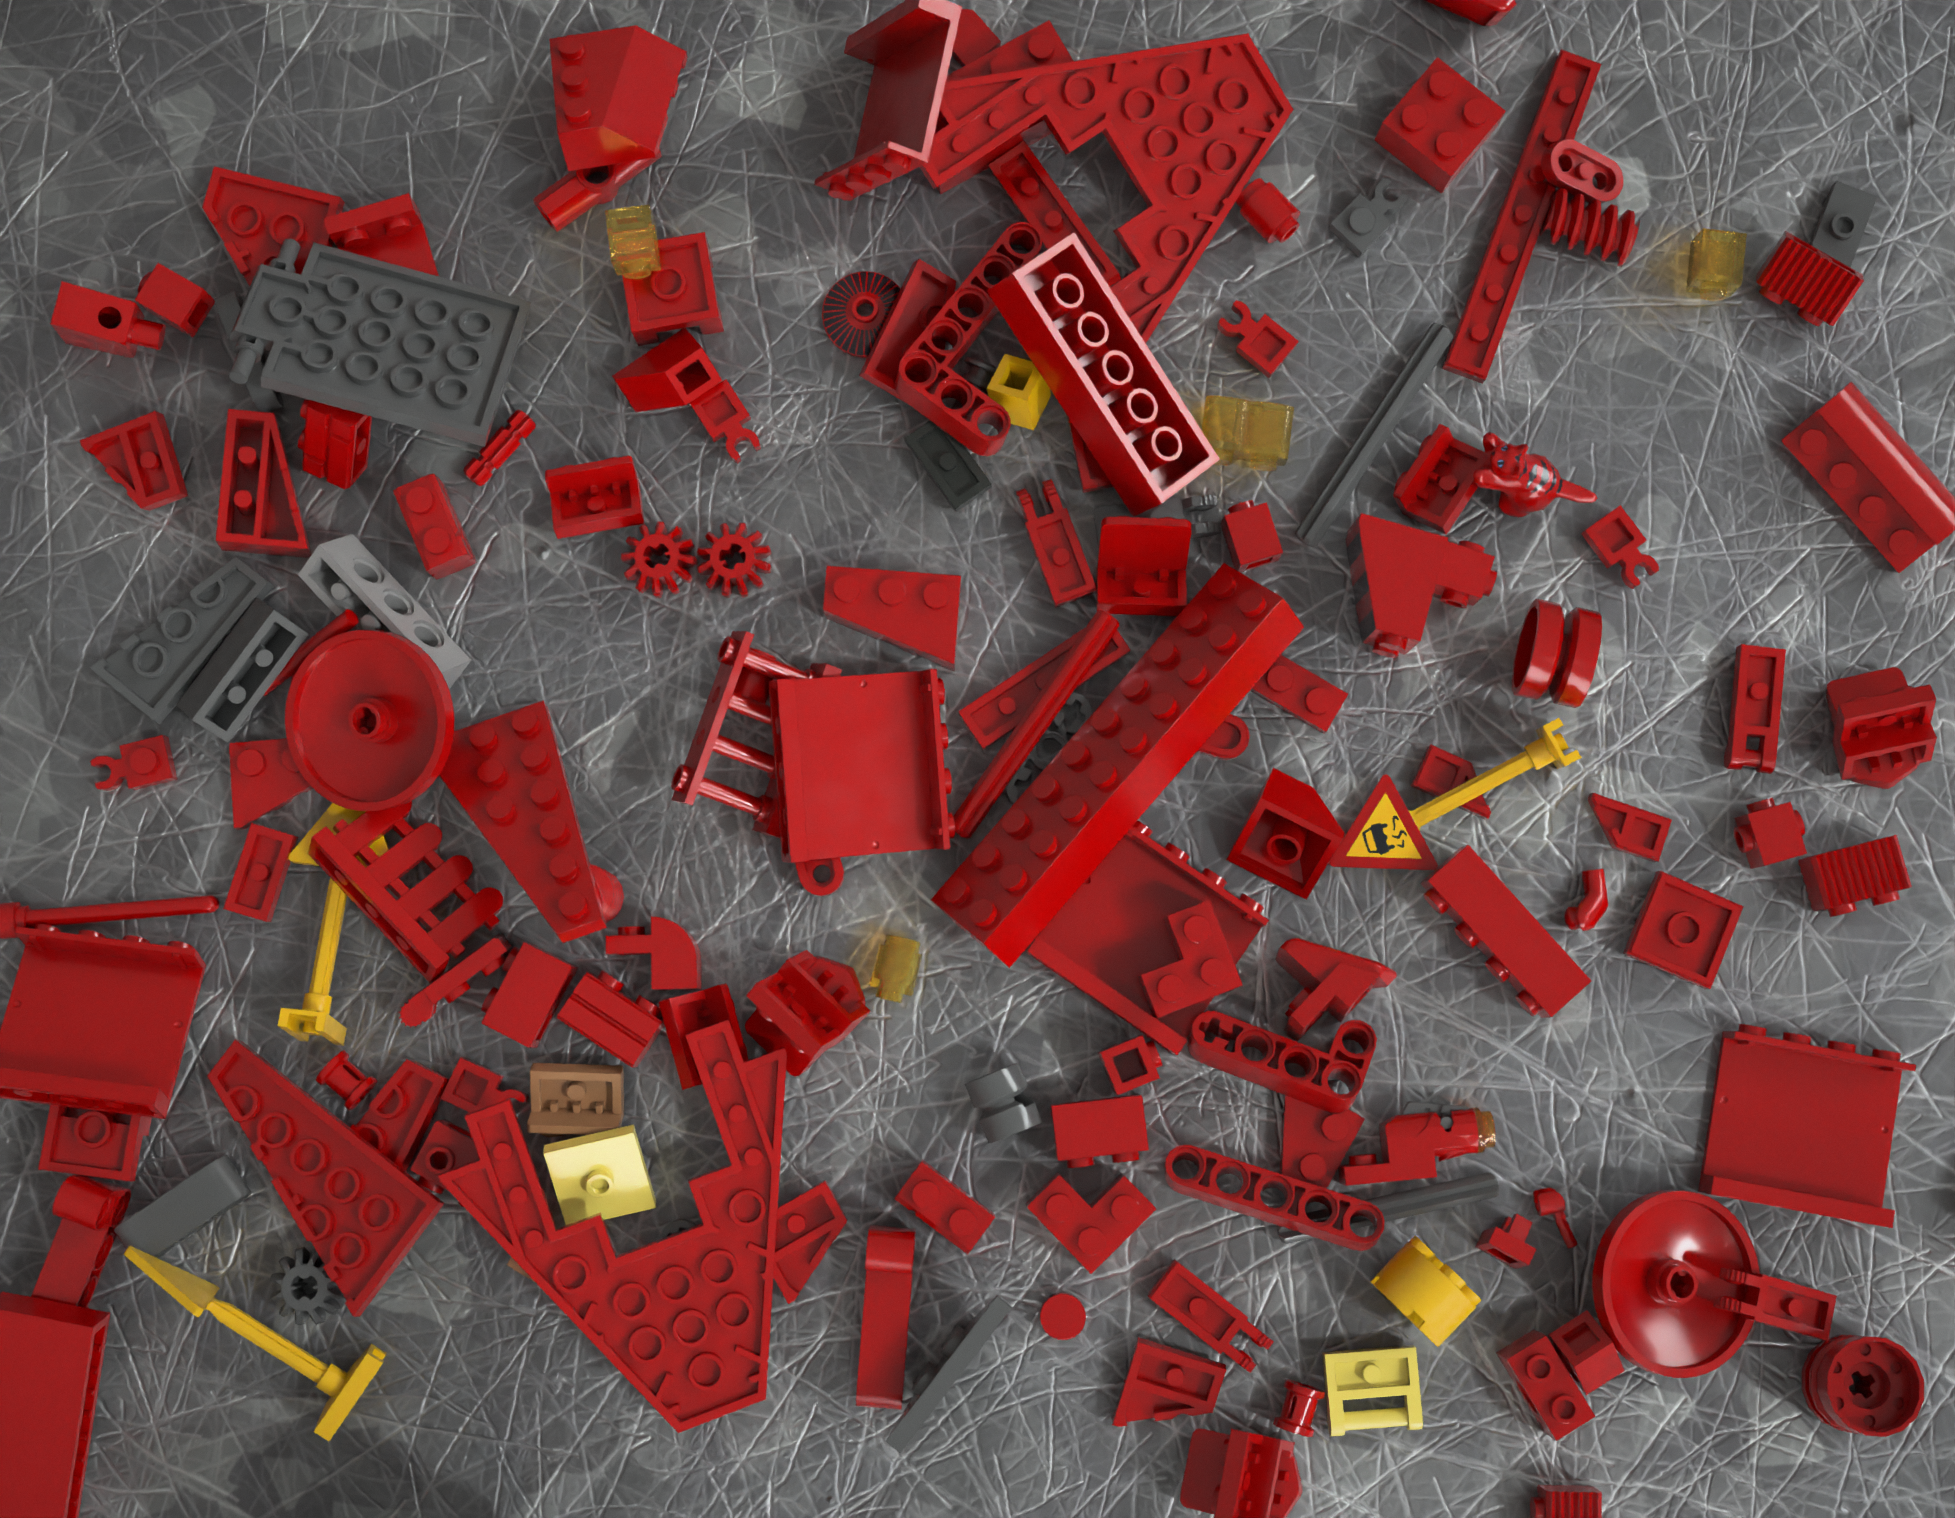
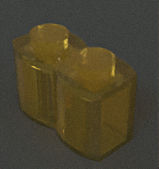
[1201,396,1294,471]

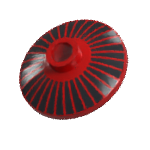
[822,271,901,358]

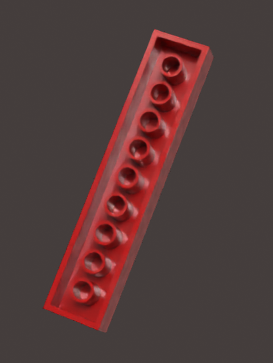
[930,563,1304,968]

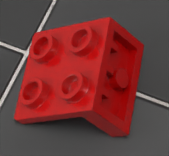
[323,193,439,277]

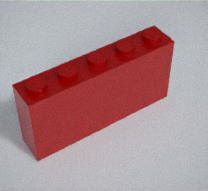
[0,1291,110,1518]

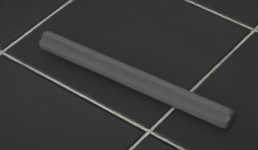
[1295,323,1453,547]

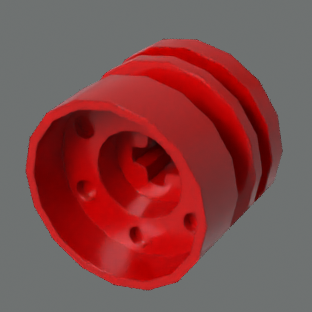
[1802,1334,1924,1437]

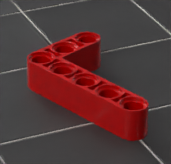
[894,222,1042,456]

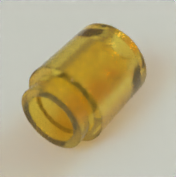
[869,934,923,1003]

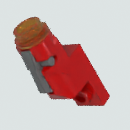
[1338,1102,1496,1186]

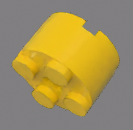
[1370,1236,1481,1347]

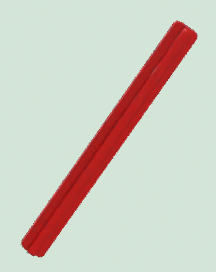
[953,610,1119,839]

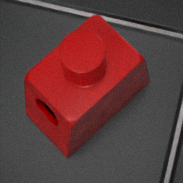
[50,281,166,358]

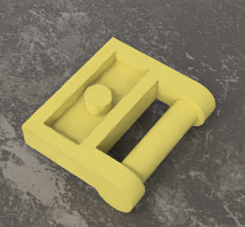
[1322,1345,1423,1437]

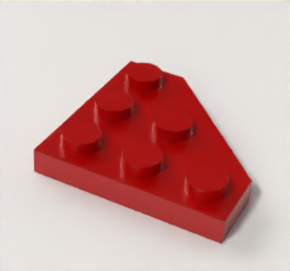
[202,166,345,286]

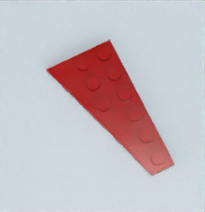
[439,700,607,943]
[207,1039,445,1317]

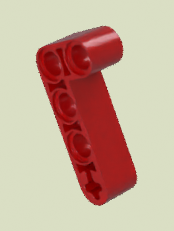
[1187,1011,1377,1113]
[31,1175,131,1308]
[856,1225,916,1410]

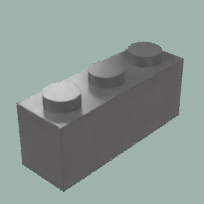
[176,597,308,743]

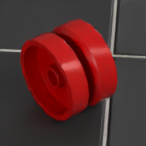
[1512,599,1602,708]

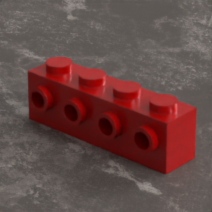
[1420,845,1591,1018]

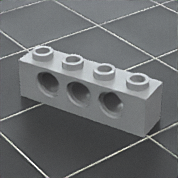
[298,534,471,689]

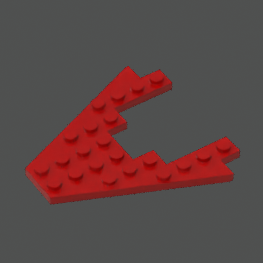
[920,33,1294,343]
[439,1019,787,1433]

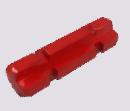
[463,409,536,486]

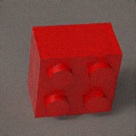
[1374,57,1506,194]

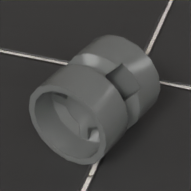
[965,1062,1042,1144]

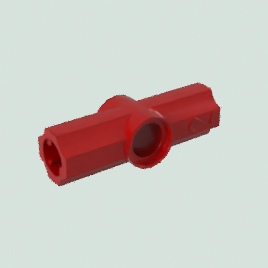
[533,149,662,232]

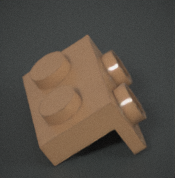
[527,1063,624,1137]

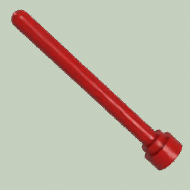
[0,895,219,939]

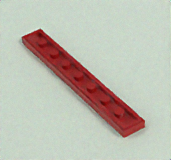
[1442,49,1601,384]

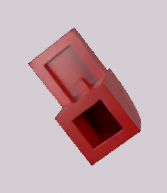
[605,916,702,990]

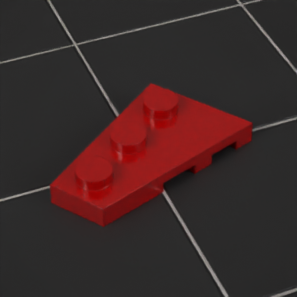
[859,259,956,405]

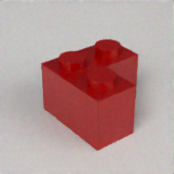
[1137,900,1243,1018]
[1025,1172,1156,1274]

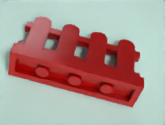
[308,801,503,983]

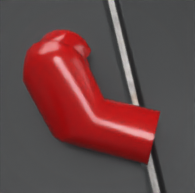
[1564,869,1608,931]

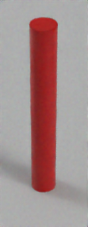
[263,609,359,696]

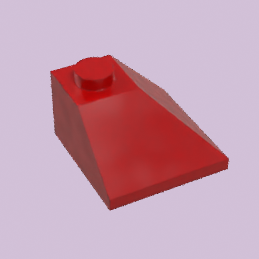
[1226,768,1345,900]

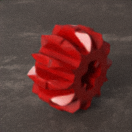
[621,521,698,598]
[697,523,772,598]

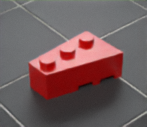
[215,409,312,558]
[823,566,961,671]

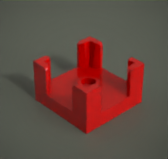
[617,232,724,346]

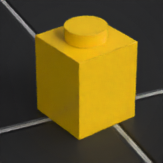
[987,354,1051,431]

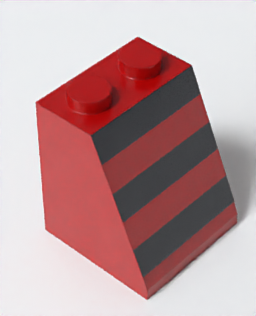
[1345,513,1448,658]

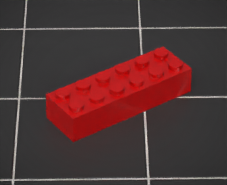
[987,232,1220,517]

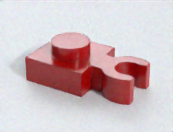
[1217,300,1299,378]
[690,379,761,464]
[1581,505,1659,589]
[90,735,178,791]
[440,1057,529,1119]

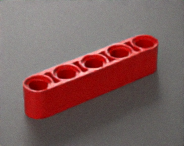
[1165,1145,1385,1251]

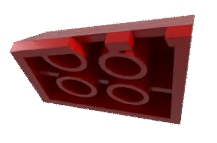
[549,25,688,171]

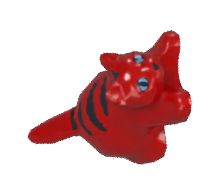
[1473,432,1598,518]

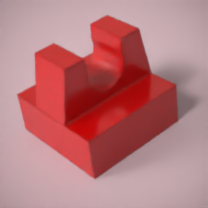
[1475,1213,1537,1269]

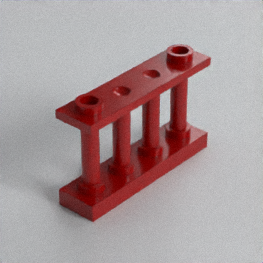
[671,631,842,838]

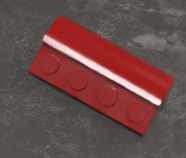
[1781,381,1955,573]

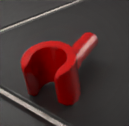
[1533,1187,1578,1249]

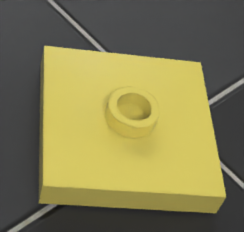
[543,1124,656,1225]

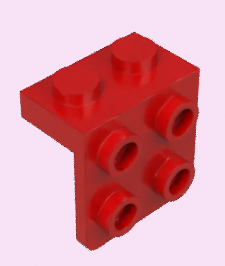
[1097,516,1192,616]

